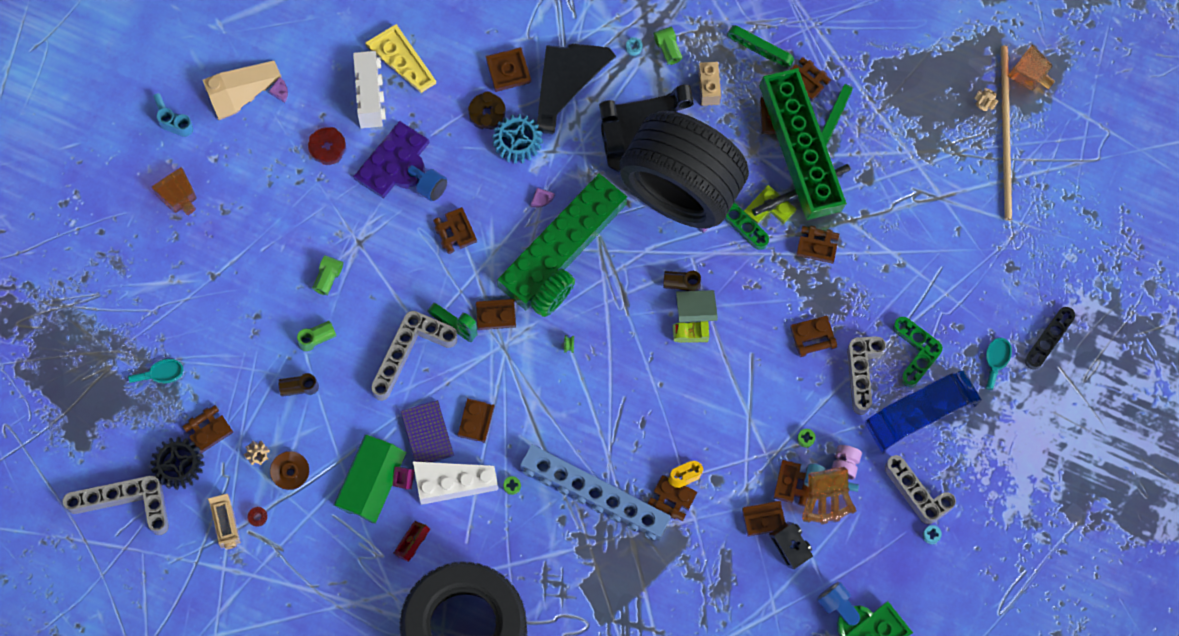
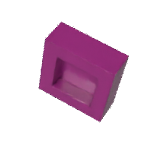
[392,467,414,489]

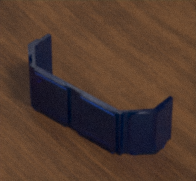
[865,370,982,454]

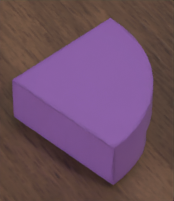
[269,77,288,103]
[531,188,555,208]

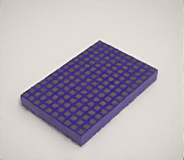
[401,400,454,463]

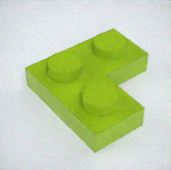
[744,185,797,224]

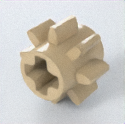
[974,88,998,111]
[244,440,270,465]

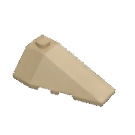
[202,61,282,120]

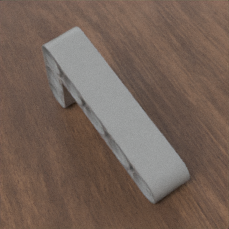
[371,311,457,401]
[63,476,169,535]

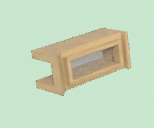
[208,494,241,549]

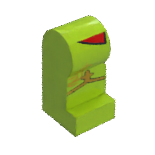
[673,321,709,343]

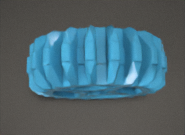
[492,114,543,164]

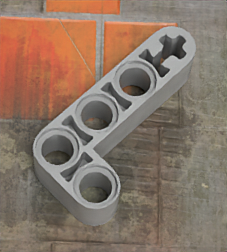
[847,337,886,415]
[885,455,956,524]

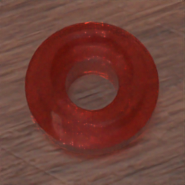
[248,507,268,527]

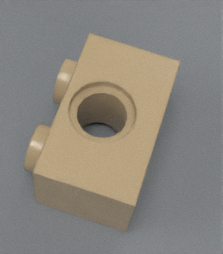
[698,62,721,106]

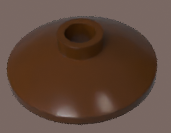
[270,451,310,490]

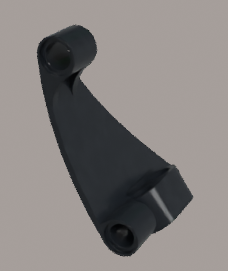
[536,44,616,134]
[599,85,694,172]

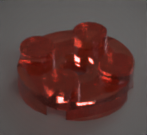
[308,127,346,165]

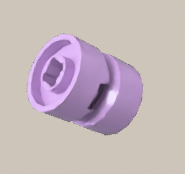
[831,445,862,480]

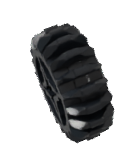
[151,437,205,490]

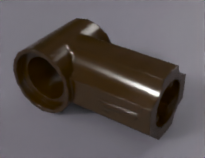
[663,270,701,291]
[278,373,319,397]

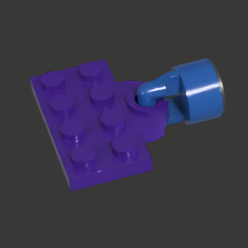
[353,121,447,201]

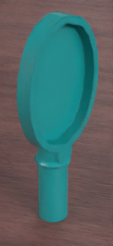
[986,338,1012,390]
[128,359,184,384]

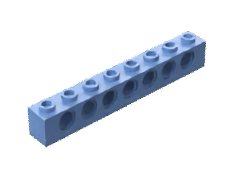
[521,445,671,541]

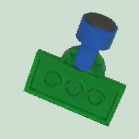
[818,582,913,636]

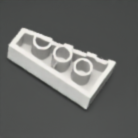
[353,51,386,128]
[413,462,498,505]

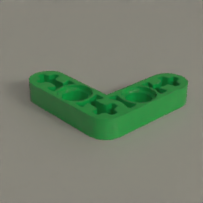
[427,303,478,342]
[893,317,943,387]

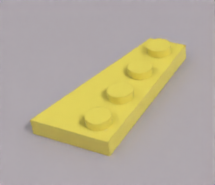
[365,24,436,93]

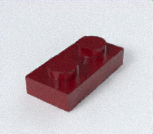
[393,521,430,562]

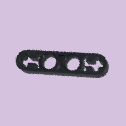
[1025,307,1075,370]

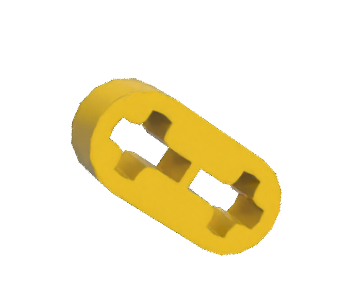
[668,461,703,488]

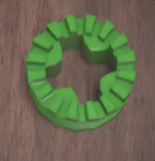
[564,335,574,353]
[797,429,815,448]
[503,476,521,495]

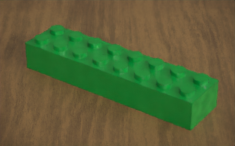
[759,68,847,220]
[497,173,627,311]

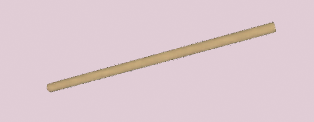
[1000,46,1012,221]

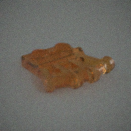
[802,467,857,525]

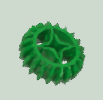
[531,269,575,317]

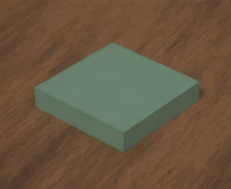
[676,290,718,322]

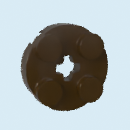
[468,91,506,130]

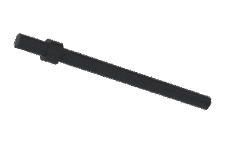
[752,164,850,216]

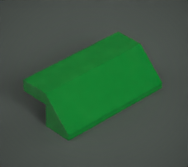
[333,435,407,523]

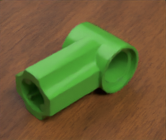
[654,26,682,65]
[312,255,343,295]
[297,321,336,352]

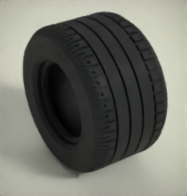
[619,111,749,229]
[400,562,527,636]

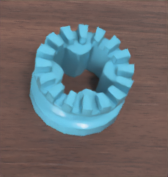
[626,37,643,55]
[923,525,942,544]

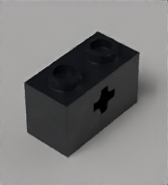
[769,522,814,569]

